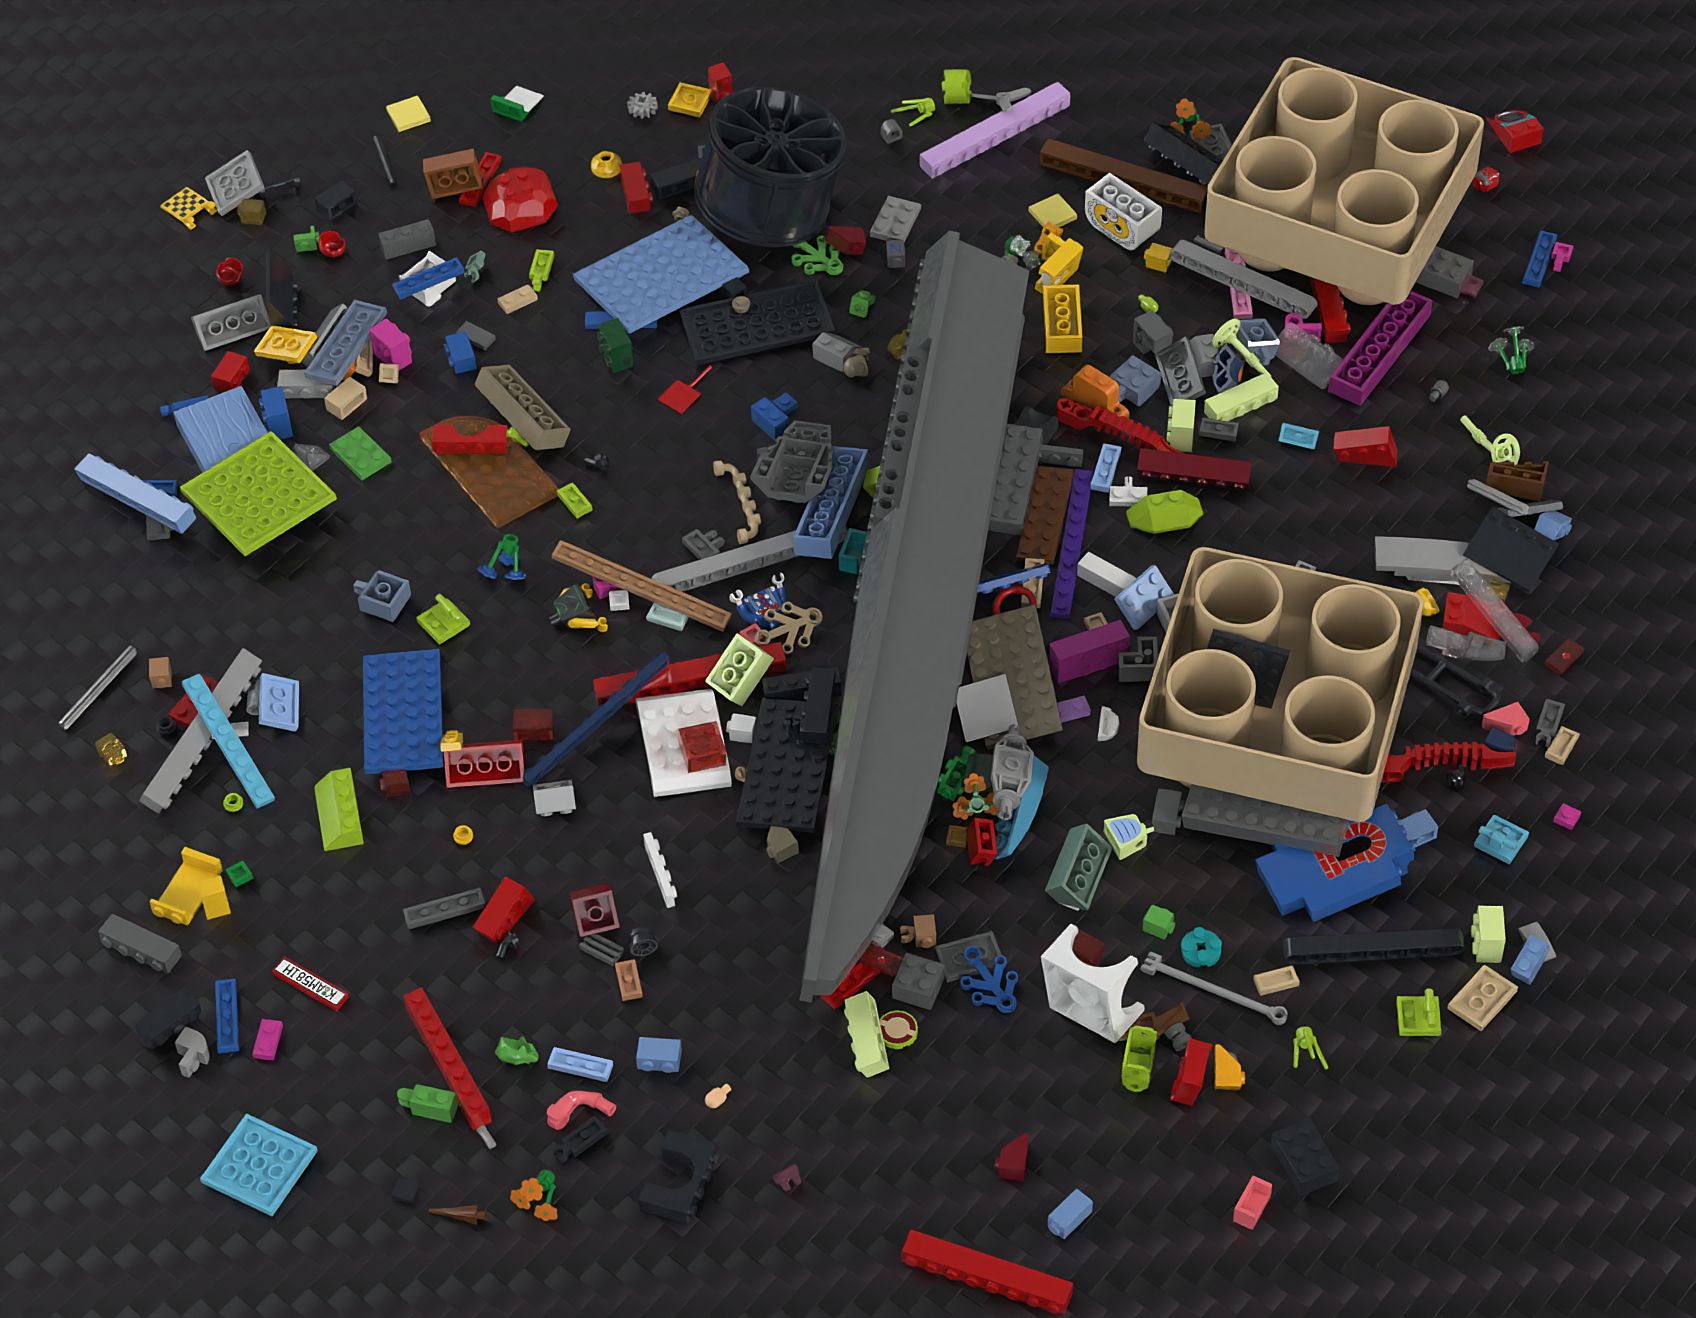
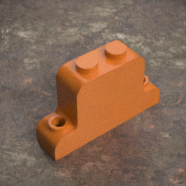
[1061,365,1130,420]

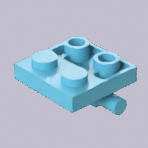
[1474,815,1529,864]

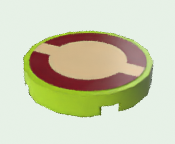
[879,1010,918,1049]

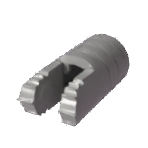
[246,679,260,715]

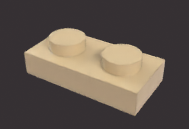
[497,284,538,314]

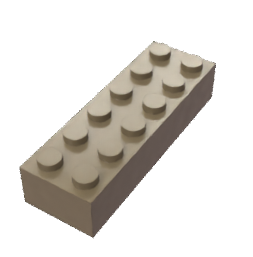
[475,365,571,450]

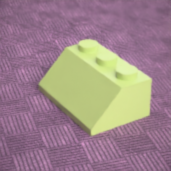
[705,634,774,706]

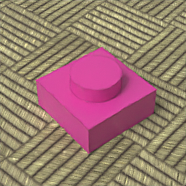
[1553,803,1581,830]

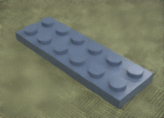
[304,300,387,386]

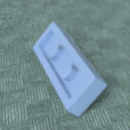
[1091,443,1121,493]
[547,1047,613,1082]

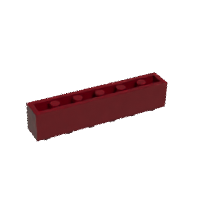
[1137,448,1251,490]

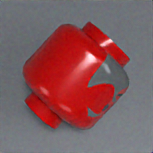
[1472,167,1499,192]

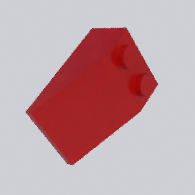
[1442,592,1503,644]

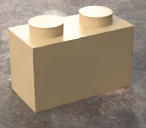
[324,377,367,420]

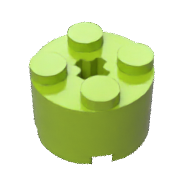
[942,69,971,104]

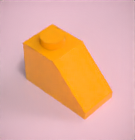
[1214,1045,1245,1090]

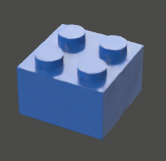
[259,386,293,439]

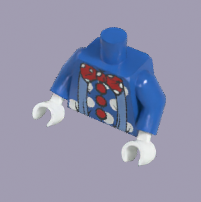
[729,573,788,630]

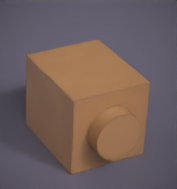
[149,657,172,689]

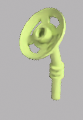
[1212,318,1271,377]
[1460,415,1520,465]

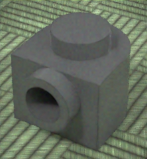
[881,119,903,144]

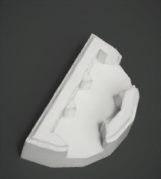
[1098,706,1119,741]

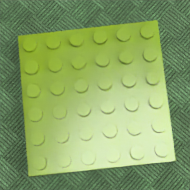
[180,431,337,556]

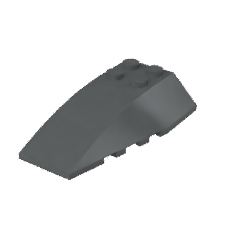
[751,420,832,503]

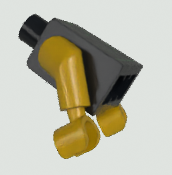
[549,583,608,632]

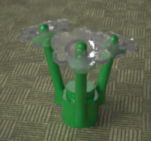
[1488,327,1534,374]

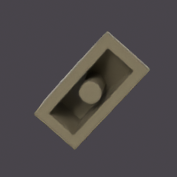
[766,826,798,863]

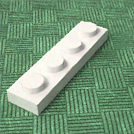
[643,832,677,908]

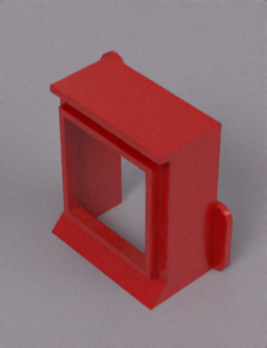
[1170,1037,1213,1106]

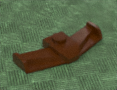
[1109,1002,1189,1043]

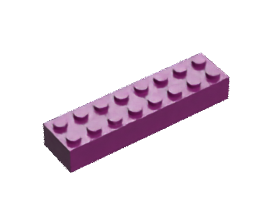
[1328,291,1432,406]

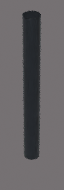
[373,135,397,187]

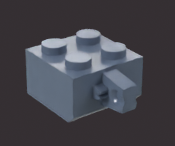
[1232,319,1279,365]
[1110,355,1161,406]
[353,570,411,622]

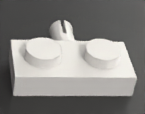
[1109,477,1147,506]

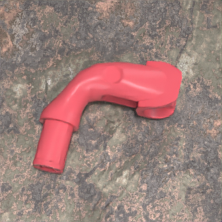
[546,1090,616,1130]

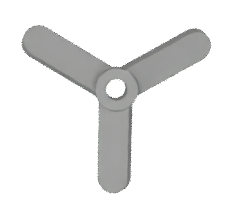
[971,88,1031,113]

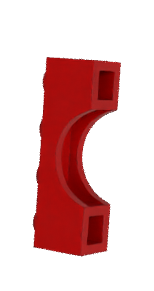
[432,425,509,454]

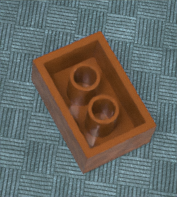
[423,149,483,199]

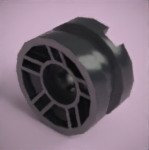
[627,927,658,956]

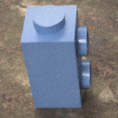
[1048,1189,1093,1239]

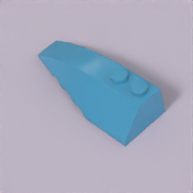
[995,756,1049,860]

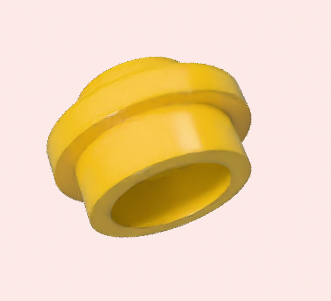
[453,825,473,845]

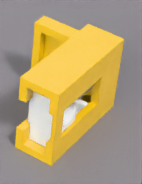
[1035,233,1084,294]

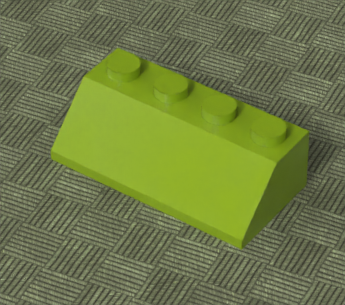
[314,768,364,851]

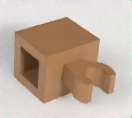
[900,914,936,948]

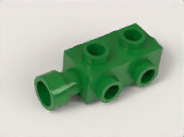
[937,746,977,801]

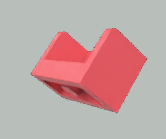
[1233,1176,1272,1230]

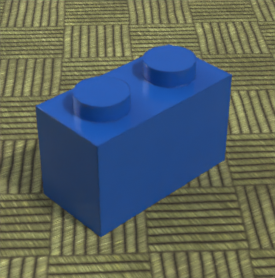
[443,331,476,374]
[751,397,789,441]

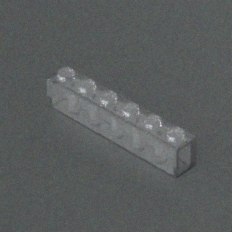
[1451,558,1539,663]

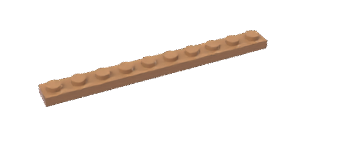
[552,540,731,632]

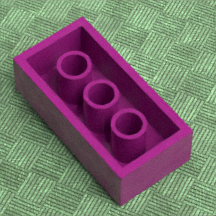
[1049,620,1130,684]

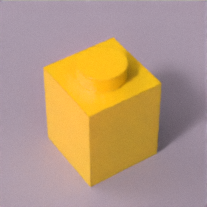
[1144,243,1173,273]

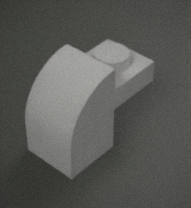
[175,1026,209,1078]

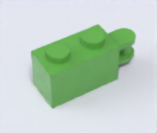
[397,1084,458,1123]

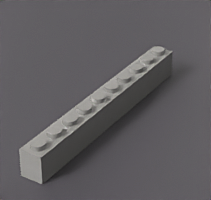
[139,648,262,814]

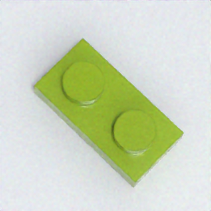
[557,482,592,518]

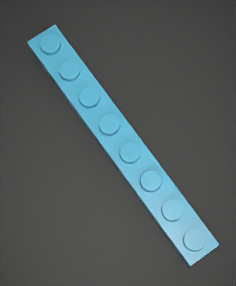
[182,673,275,808]

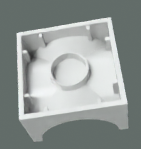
[1041,924,1145,1043]

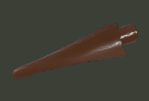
[429,1205,486,1225]

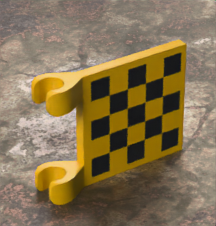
[161,187,217,230]

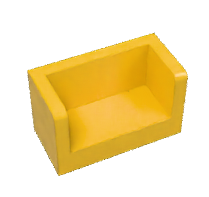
[197,875,231,920]

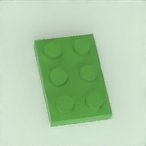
[329,426,391,480]

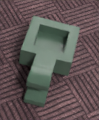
[464,251,486,283]

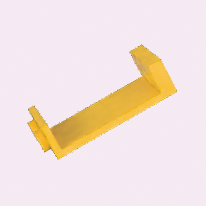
[150,847,223,926]

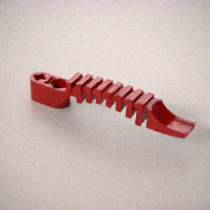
[1055,398,1185,454]
[1381,742,1516,782]

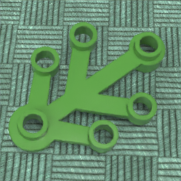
[792,236,843,275]

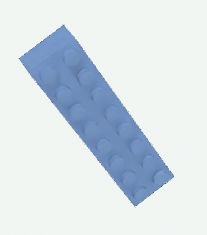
[793,446,870,559]

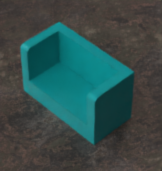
[839,528,867,574]

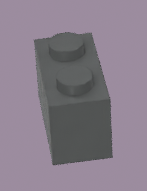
[1152,788,1185,835]

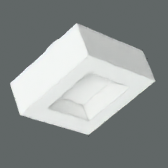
[609,590,629,611]

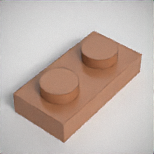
[615,959,643,1001]

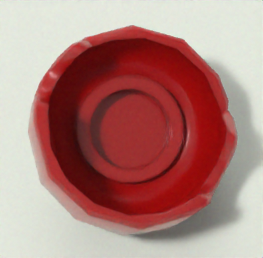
[318,231,345,257]
[216,257,244,286]

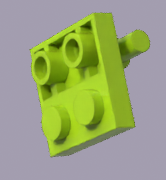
[416,594,470,645]
[1396,989,1441,1036]

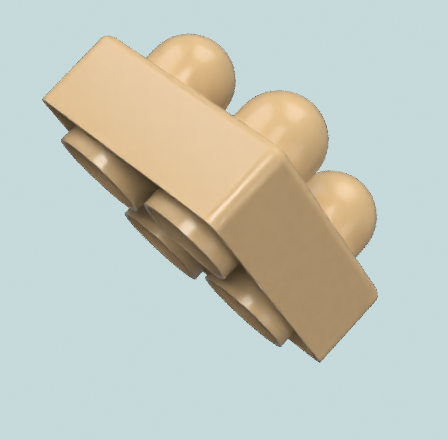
[1204,57,1484,306]
[1137,547,1424,822]

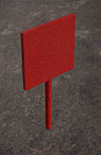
[658,366,712,414]

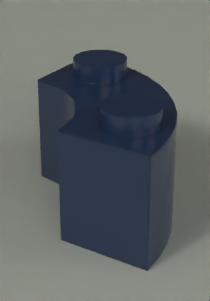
[1213,344,1244,393]

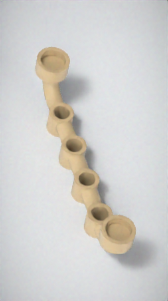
[713,460,761,544]

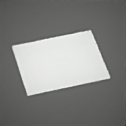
[957,674,1018,742]

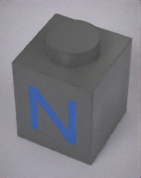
[886,240,905,268]

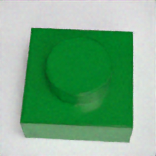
[225,861,253,887]

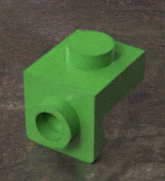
[294,226,319,252]
[849,291,876,317]

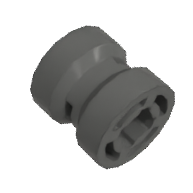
[1165,1022,1192,1051]

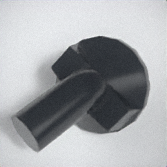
[584,453,610,470]
[1446,765,1464,788]
[496,931,519,958]

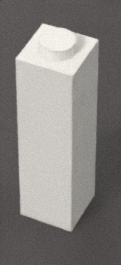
[1077,552,1137,597]

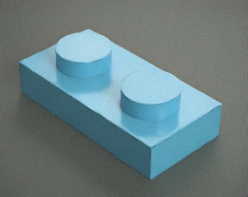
[1278,423,1319,449]

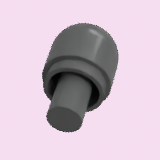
[1429,380,1449,401]

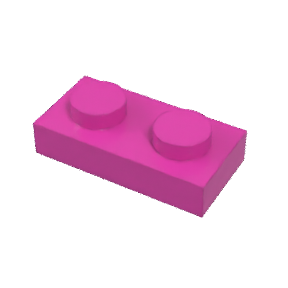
[253,1019,283,1060]

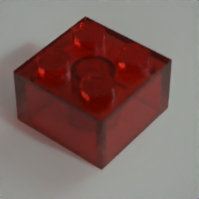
[678,721,726,773]

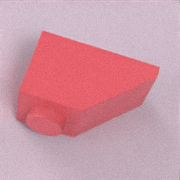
[1482,702,1529,736]

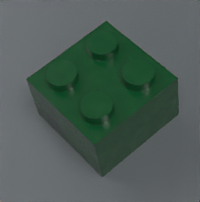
[597,318,634,373]

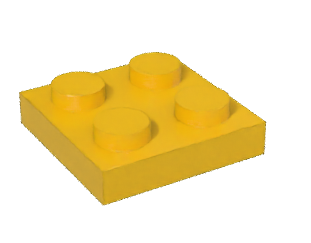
[668,82,712,117]

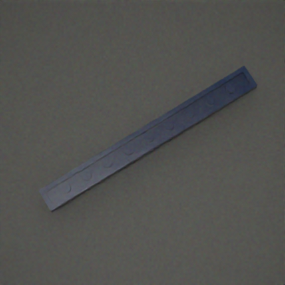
[523,652,670,789]

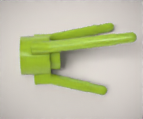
[891,98,935,126]
[1293,1027,1328,1069]

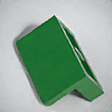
[491,95,530,122]

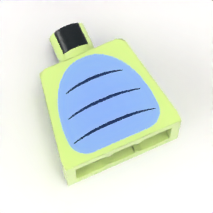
[1104,814,1154,860]

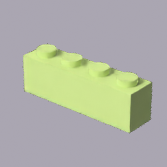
[1204,372,1279,421]
[844,991,889,1078]

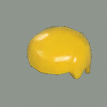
[1415,588,1440,617]

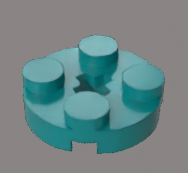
[1181,927,1222,967]

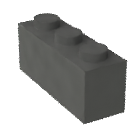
[378,219,436,260]

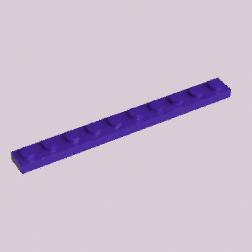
[1050,469,1094,619]

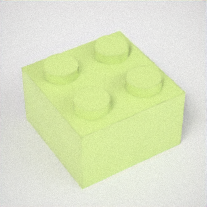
[1167,399,1196,452]
[1471,906,1505,963]

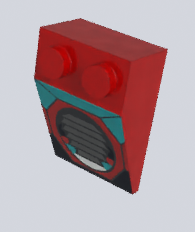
[1486,107,1544,153]

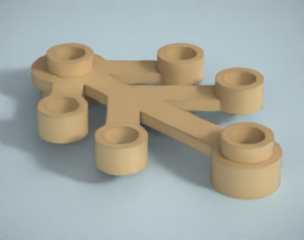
[755,601,823,655]

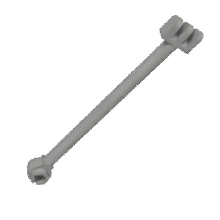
[1140,952,1287,1025]

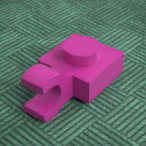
[1551,242,1573,272]

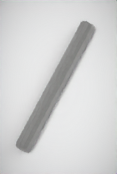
[1467,479,1529,515]

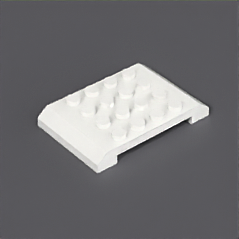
[636,689,732,797]

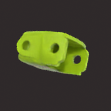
[1122,1026,1157,1092]

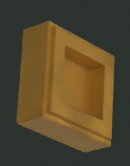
[946,825,968,848]

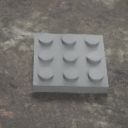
[205,150,265,216]

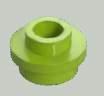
[223,793,243,812]

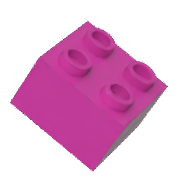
[369,318,412,371]

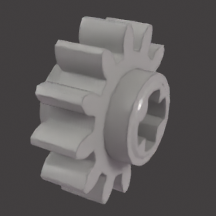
[627,92,658,119]

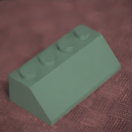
[1045,824,1113,910]

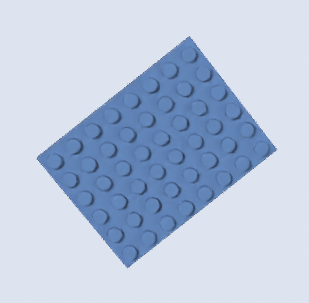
[573,215,749,334]

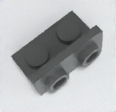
[146,515,173,541]

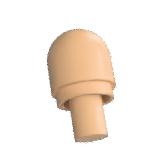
[705,1084,731,1108]

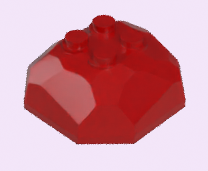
[482,167,558,233]

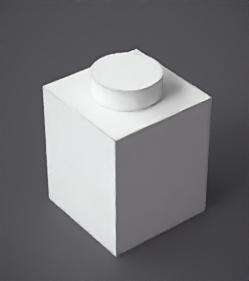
[726,713,756,744]

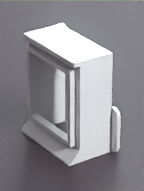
[399,251,456,307]

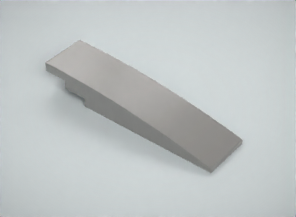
[1375,537,1511,583]

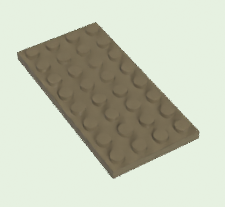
[967,605,1063,750]

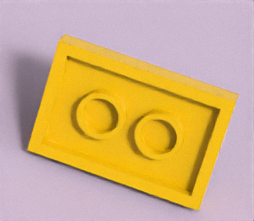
[254,326,317,364]

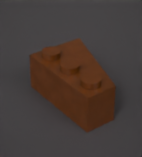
[1486,461,1549,501]

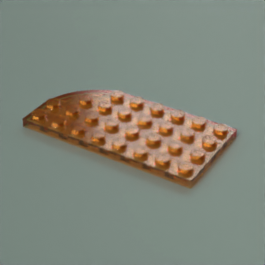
[419,416,559,528]

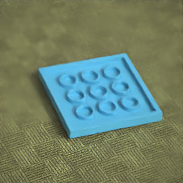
[200,1114,318,1216]

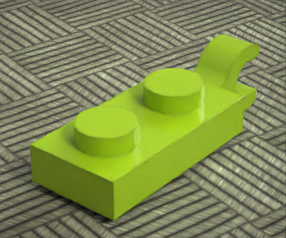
[529,249,554,292]

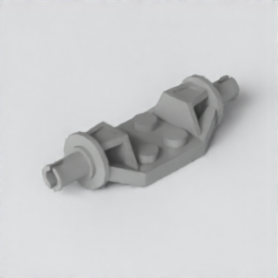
[990,724,1034,820]

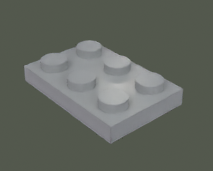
[870,196,921,242]

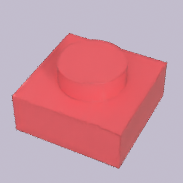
[740,623,765,645]

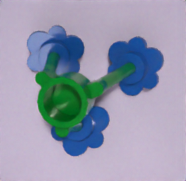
[477,534,526,580]

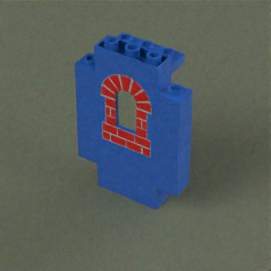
[1256,804,1416,922]

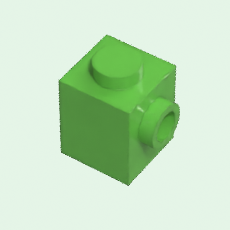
[1143,905,1176,940]

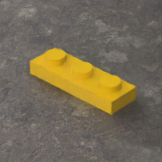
[440,730,463,751]

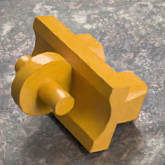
[1034,222,1063,254]

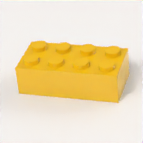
[1043,285,1082,353]

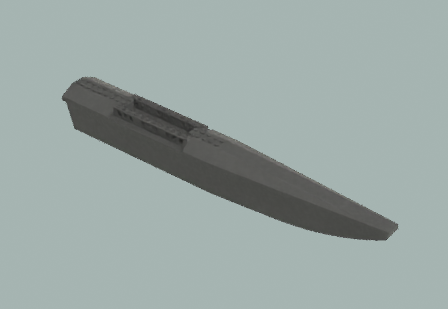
[800,231,1029,1003]

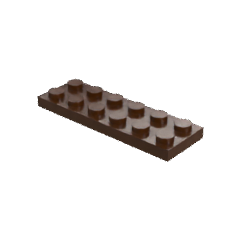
[1016,466,1074,565]

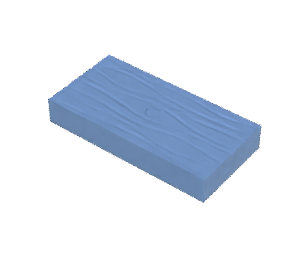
[174,386,268,473]

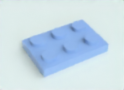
[1114,565,1174,630]
[259,673,299,732]

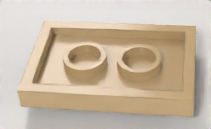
[1447,965,1518,1031]

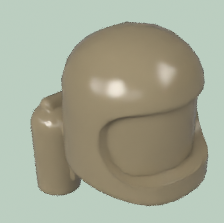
[843,347,870,377]

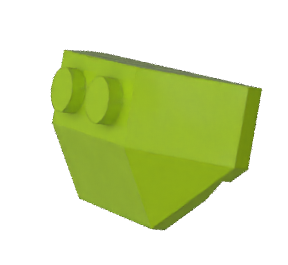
[1126,490,1203,534]

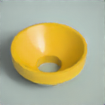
[591,151,622,178]

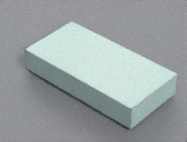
[646,603,689,631]

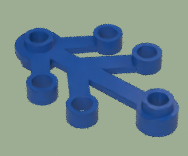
[961,946,1018,1013]

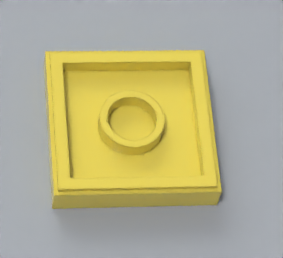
[386,96,431,132]
[1029,194,1077,228]

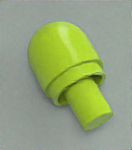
[1138,294,1158,313]
[508,427,529,447]

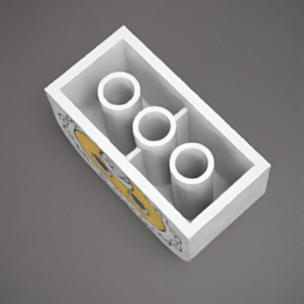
[1085,173,1162,250]

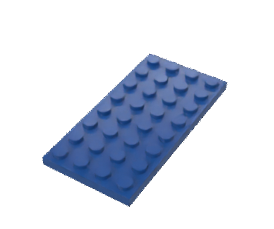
[363,649,444,775]

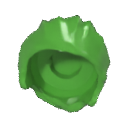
[495,1036,539,1065]

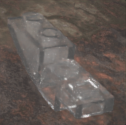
[1426,625,1506,661]

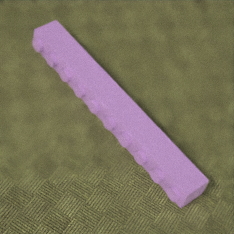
[920,82,1070,178]

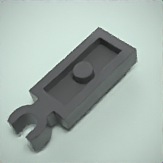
[1535,699,1565,748]

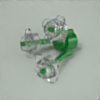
[1001,235,1041,270]

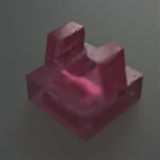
[1459,274,1483,298]
[772,1164,801,1191]

